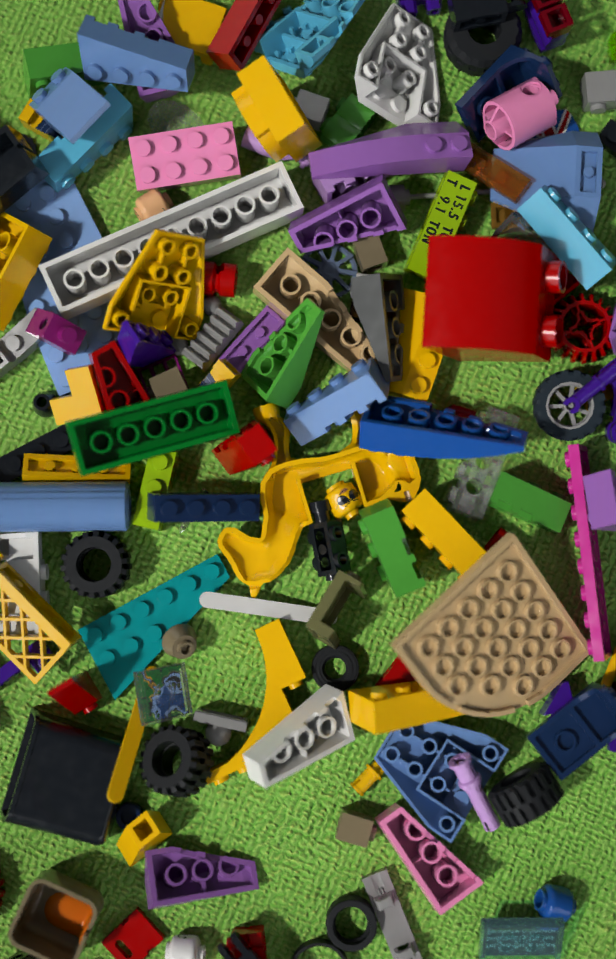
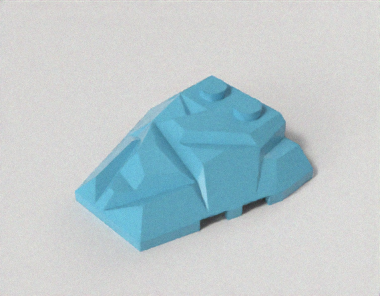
[254,0,365,79]

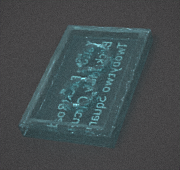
[478,917,565,959]

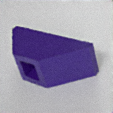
[116,319,176,367]

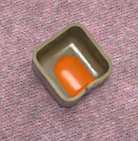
[8,869,104,959]

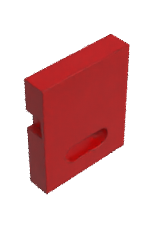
[101,907,165,959]

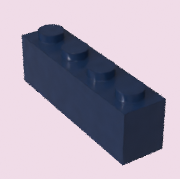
[147,492,260,522]

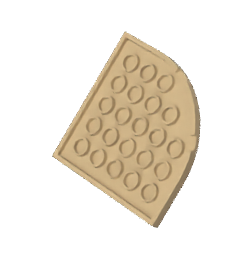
[389,532,589,717]

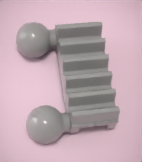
[172,295,244,372]

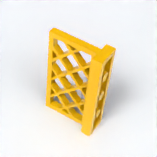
[0,561,82,685]

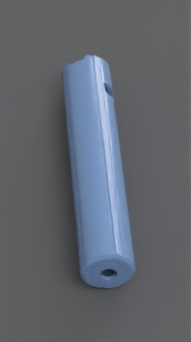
[0,481,132,532]

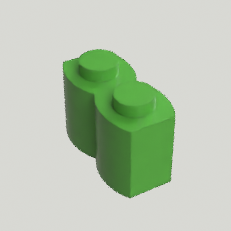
[320,93,376,146]

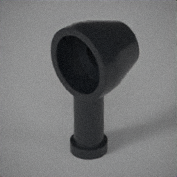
[32,391,57,418]

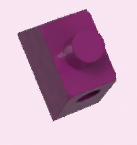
[25,308,87,355]

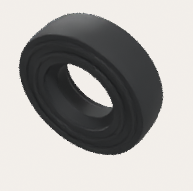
[312,644,359,691]

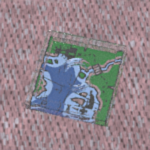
[133,662,193,726]

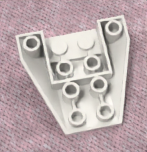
[354,3,441,126]

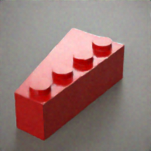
[88,340,149,410]

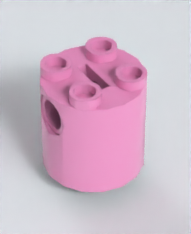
[482,77,559,150]

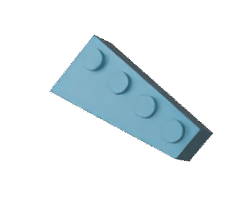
[37,83,133,193]
[517,185,616,290]

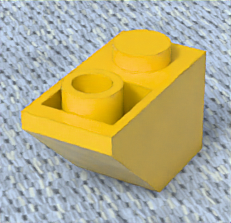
[116,810,173,867]

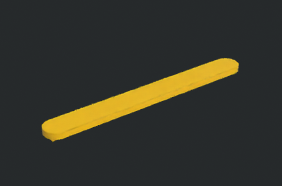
[107,666,159,803]

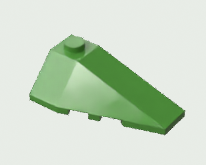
[241,298,325,408]

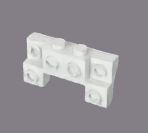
[0,532,50,640]

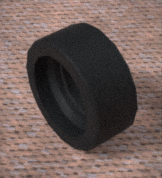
[326,894,377,952]

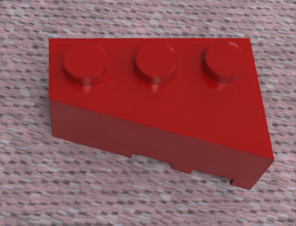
[211,420,278,475]

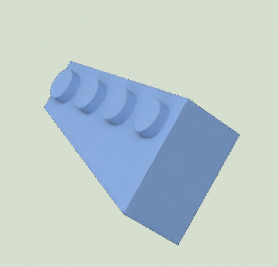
[77,14,195,92]
[283,357,390,446]

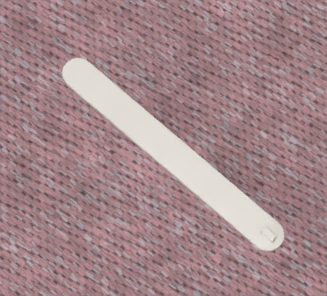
[199,592,337,625]

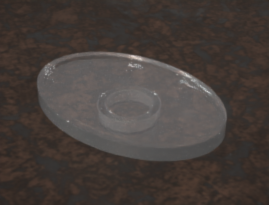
[148,100,204,134]

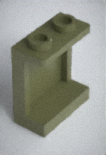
[305,570,368,650]

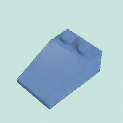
[29,67,111,144]

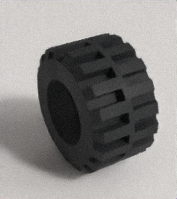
[61,531,132,598]
[140,725,215,798]
[488,762,564,828]

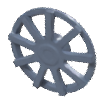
[302,243,358,297]

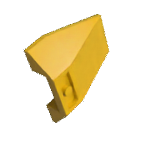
[102,229,205,341]

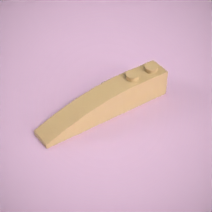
[253,247,380,372]

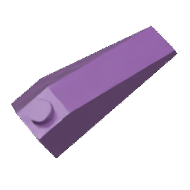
[118,0,180,103]

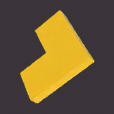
[49,364,105,425]

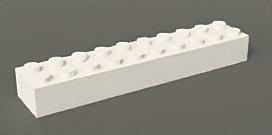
[38,161,304,320]

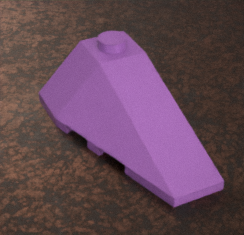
[145,846,259,910]

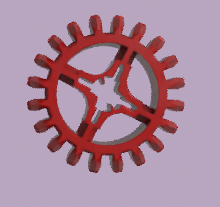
[553,293,613,364]

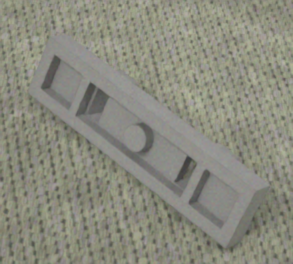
[361,867,423,959]

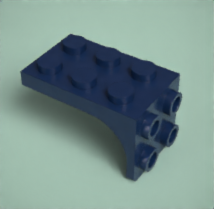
[455,44,562,143]
[525,682,616,781]

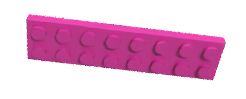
[565,444,612,662]

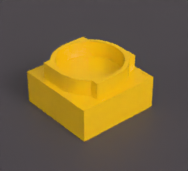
[231,55,323,162]

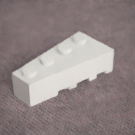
[242,684,355,789]

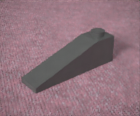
[350,273,405,382]

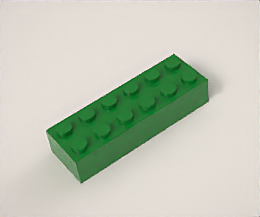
[64,380,240,476]

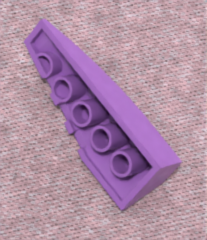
[308,121,473,180]

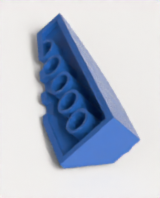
[359,396,528,459]

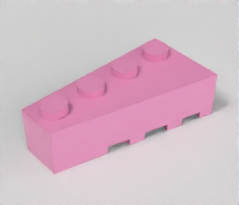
[374,803,484,916]

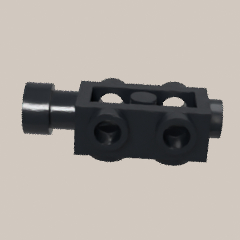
[307,500,351,581]

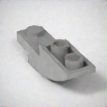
[0,308,47,378]

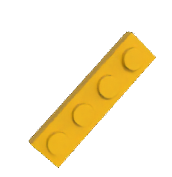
[22,453,131,484]

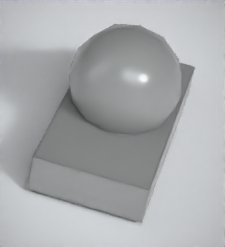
[193,707,249,746]

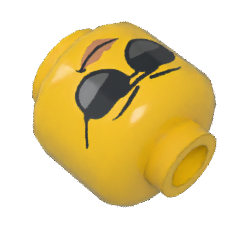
[325,480,363,521]

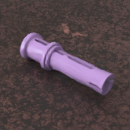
[448,752,501,832]

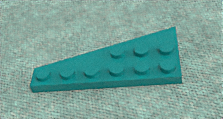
[78,554,231,700]

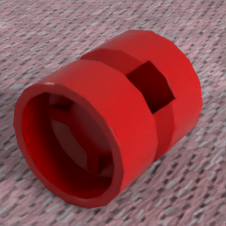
[204,261,238,298]

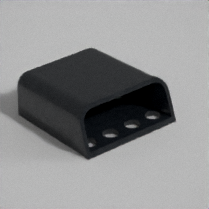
[0,707,124,846]

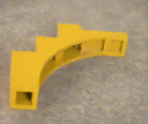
[205,618,306,786]

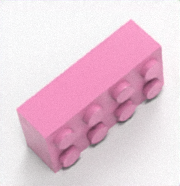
[128,121,242,194]

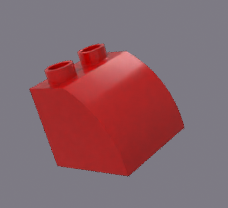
[422,235,567,362]

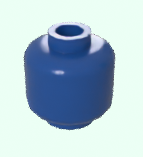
[534,883,577,923]

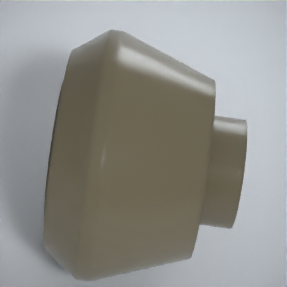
[162,624,197,659]

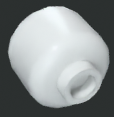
[165,934,206,959]

